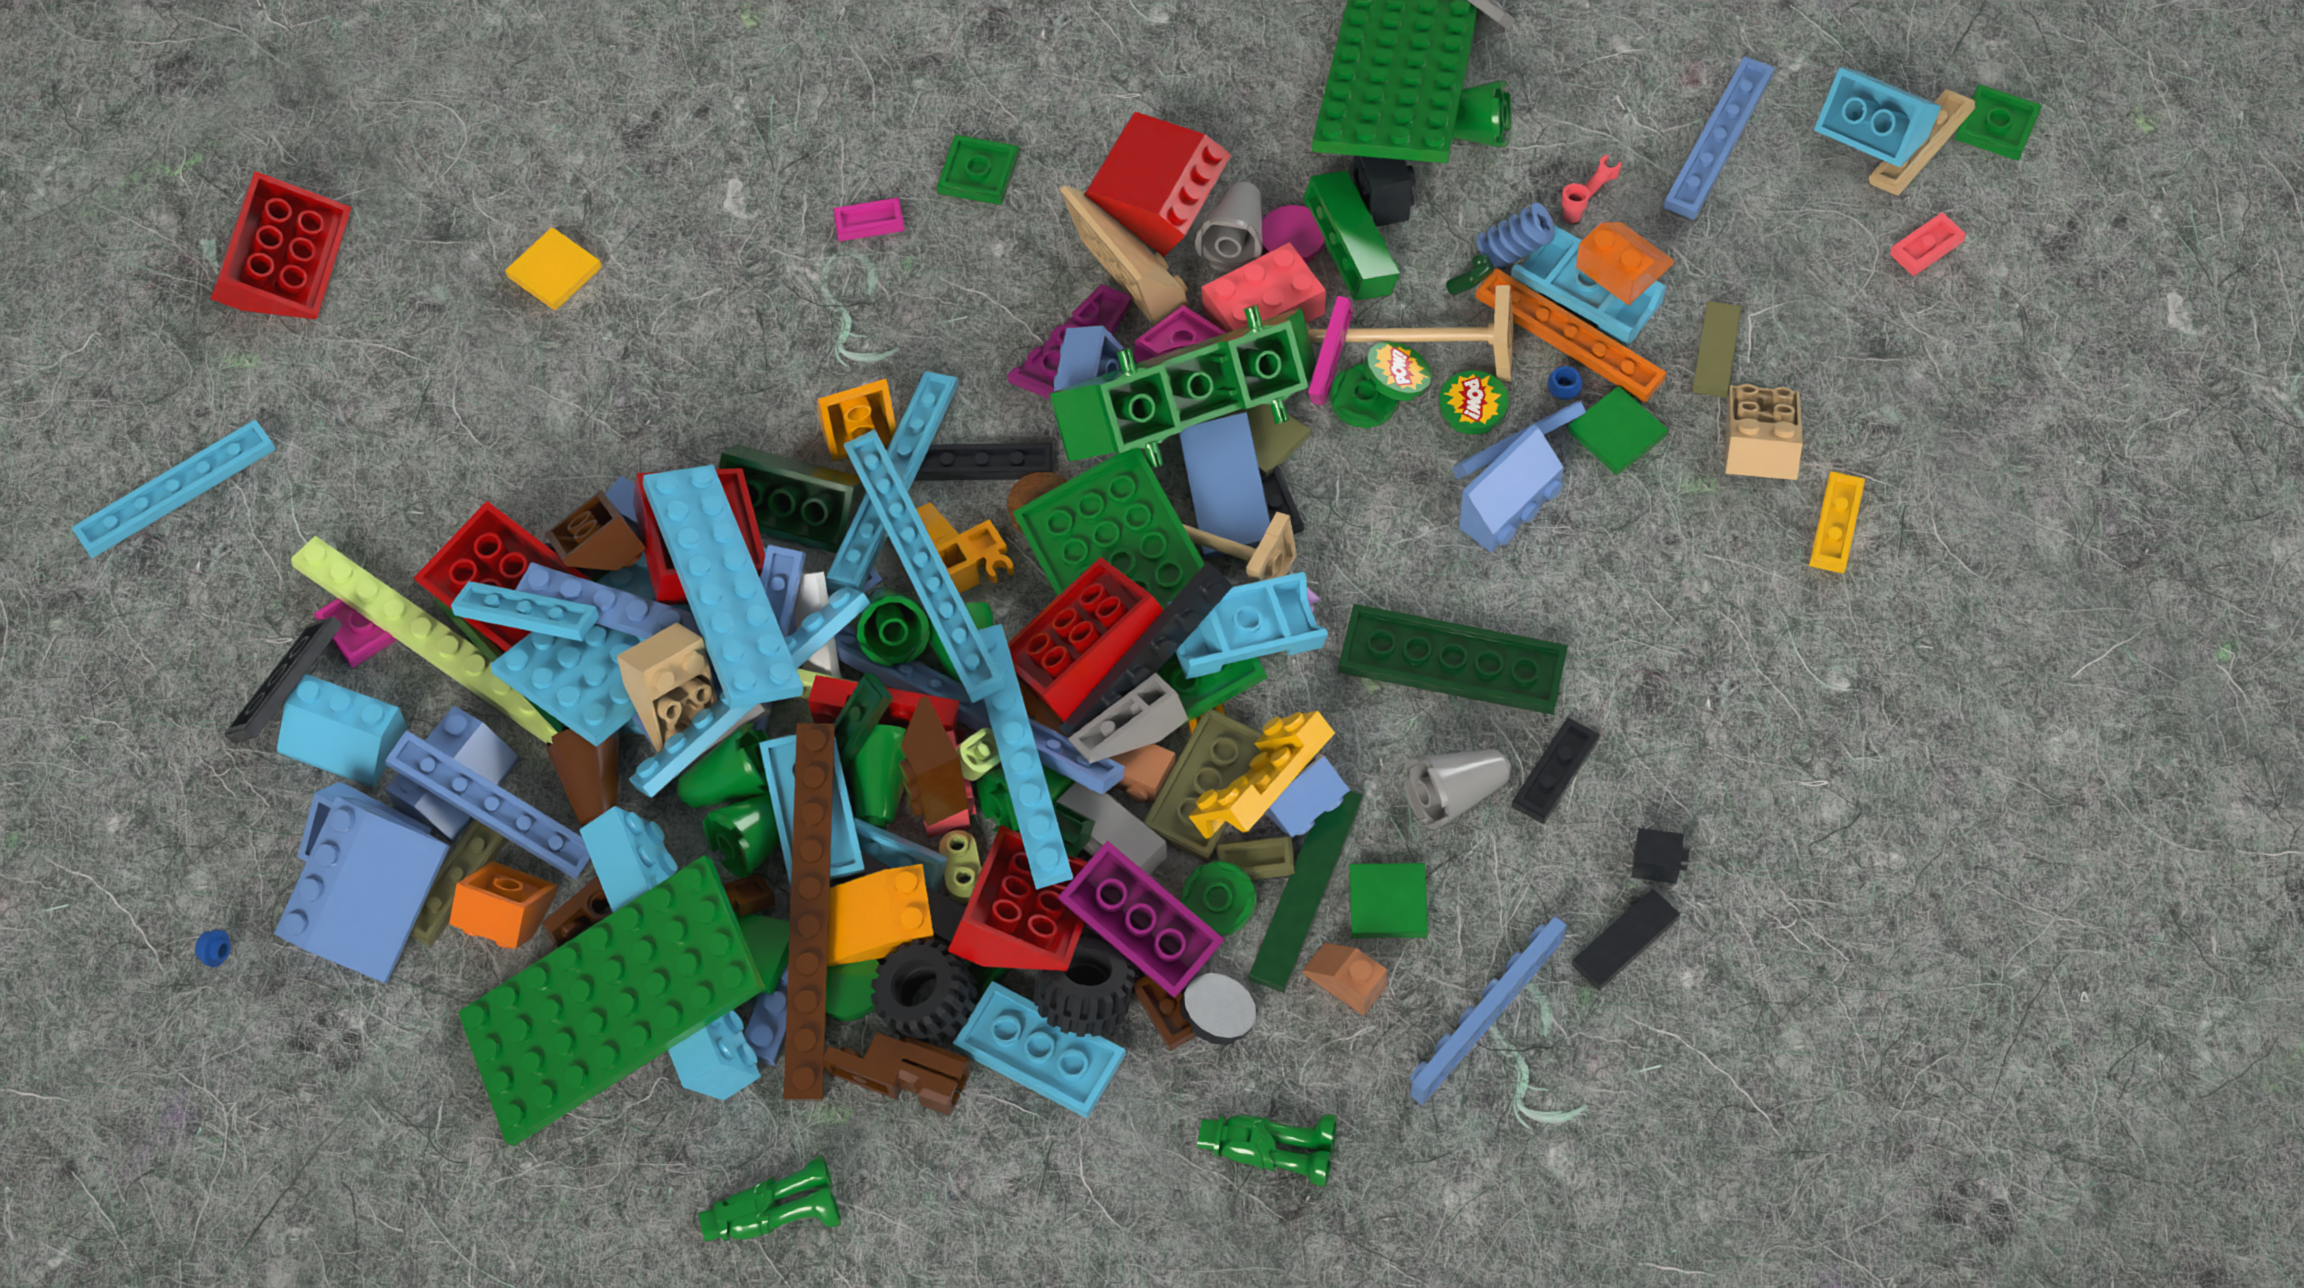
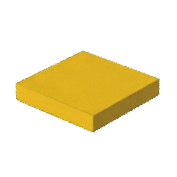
[505,227,602,311]

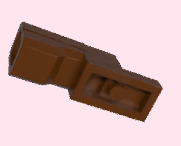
[822,1032,971,1116]

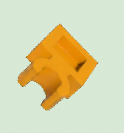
[959,519,1014,584]

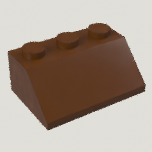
[545,490,646,571]
[899,696,969,827]

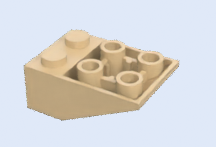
[1725,384,1803,480]
[617,622,717,753]

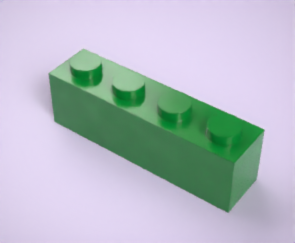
[1303,171,1399,301]

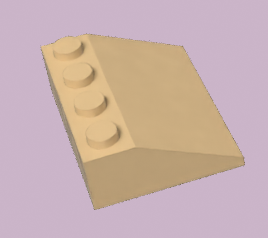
[1059,185,1190,326]

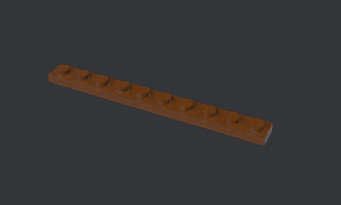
[784,723,835,1101]

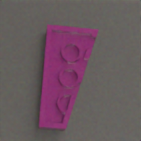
[1007,284,1132,399]

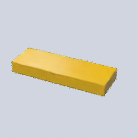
[1809,471,1865,574]

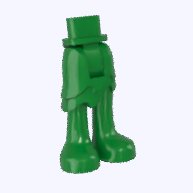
[1197,1114,1337,1188]
[698,1155,842,1242]

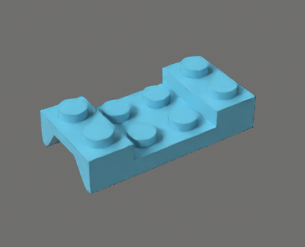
[1511,225,1666,348]
[1166,572,1328,679]

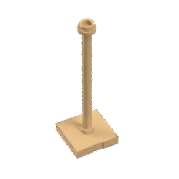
[1306,285,1514,382]
[1183,512,1297,584]

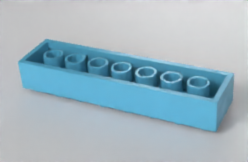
[580,806,761,1100]

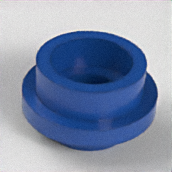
[1547,366,1583,400]
[195,929,231,967]

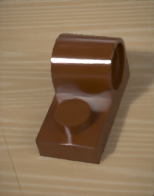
[542,876,613,948]

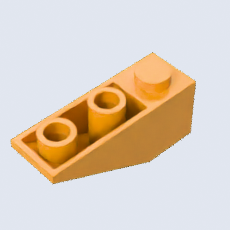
[916,502,980,594]

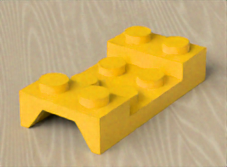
[1188,710,1335,839]

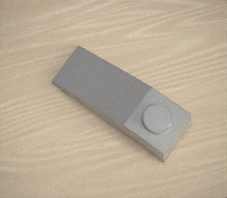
[1068,673,1189,763]

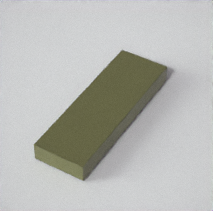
[1692,301,1741,398]

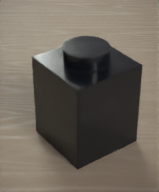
[1631,828,1689,884]

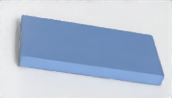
[1179,412,1271,559]

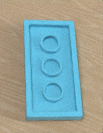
[759,734,865,888]
[953,981,1126,1119]

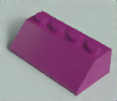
[1057,840,1224,999]

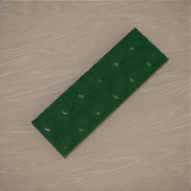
[1338,604,1568,715]

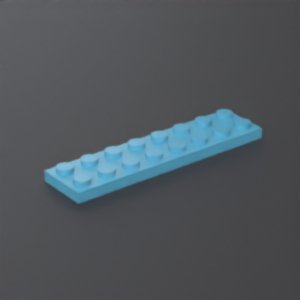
[643,465,804,709]

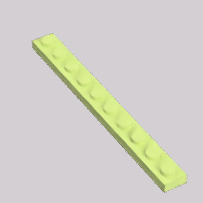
[291,536,557,744]

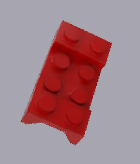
[808,675,965,744]

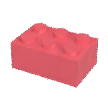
[1202,242,1326,333]

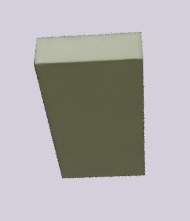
[1217,836,1295,880]

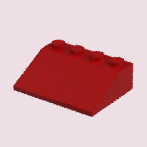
[1084,111,1231,257]
[210,171,352,319]
[633,468,765,605]
[413,501,590,652]
[1007,557,1164,722]
[948,825,1088,971]

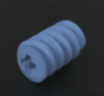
[1477,203,1555,269]

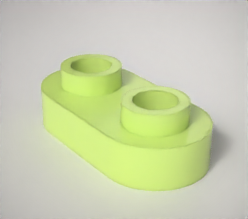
[955,728,1001,781]
[939,830,981,903]

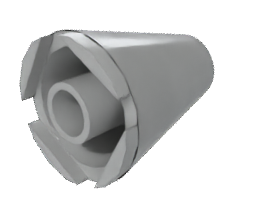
[1195,182,1263,273]
[1404,749,1511,829]

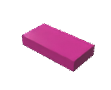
[833,197,905,242]

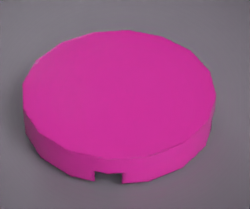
[1262,205,1325,264]

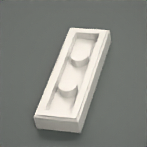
[794,571,841,678]

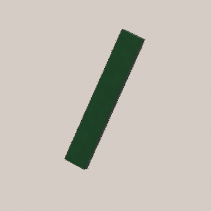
[1249,791,1363,993]

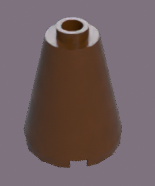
[546,729,621,827]

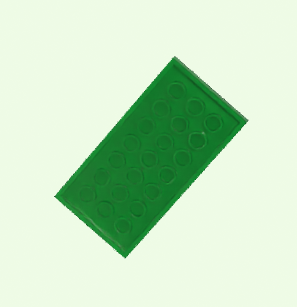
[1312,0,1478,163]
[1013,448,1268,727]
[458,855,766,1146]

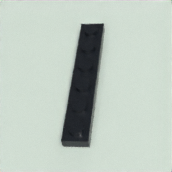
[1059,562,1233,737]

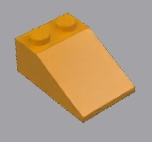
[817,379,897,461]
[827,864,934,967]

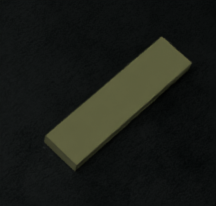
[409,819,509,948]

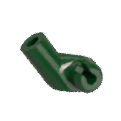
[1446,254,1493,296]

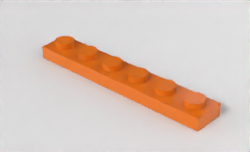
[1476,268,1667,403]

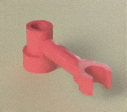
[1561,155,1622,224]

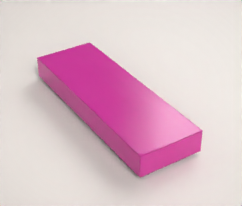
[1308,296,1354,406]

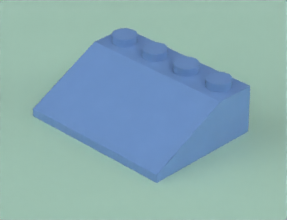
[274,796,450,983]

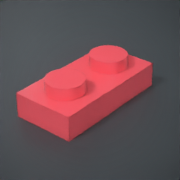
[1890,212,1966,277]

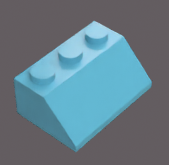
[1814,67,1942,167]
[277,674,409,788]

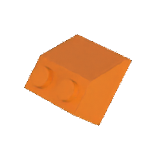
[1576,222,1674,306]
[449,861,558,949]

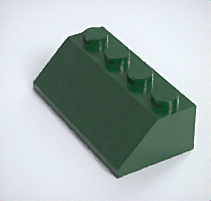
[719,444,865,553]

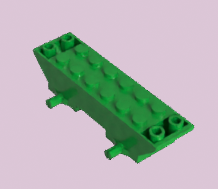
[1048,305,1317,468]

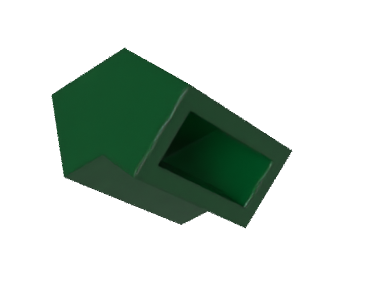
[1052,802,1095,858]

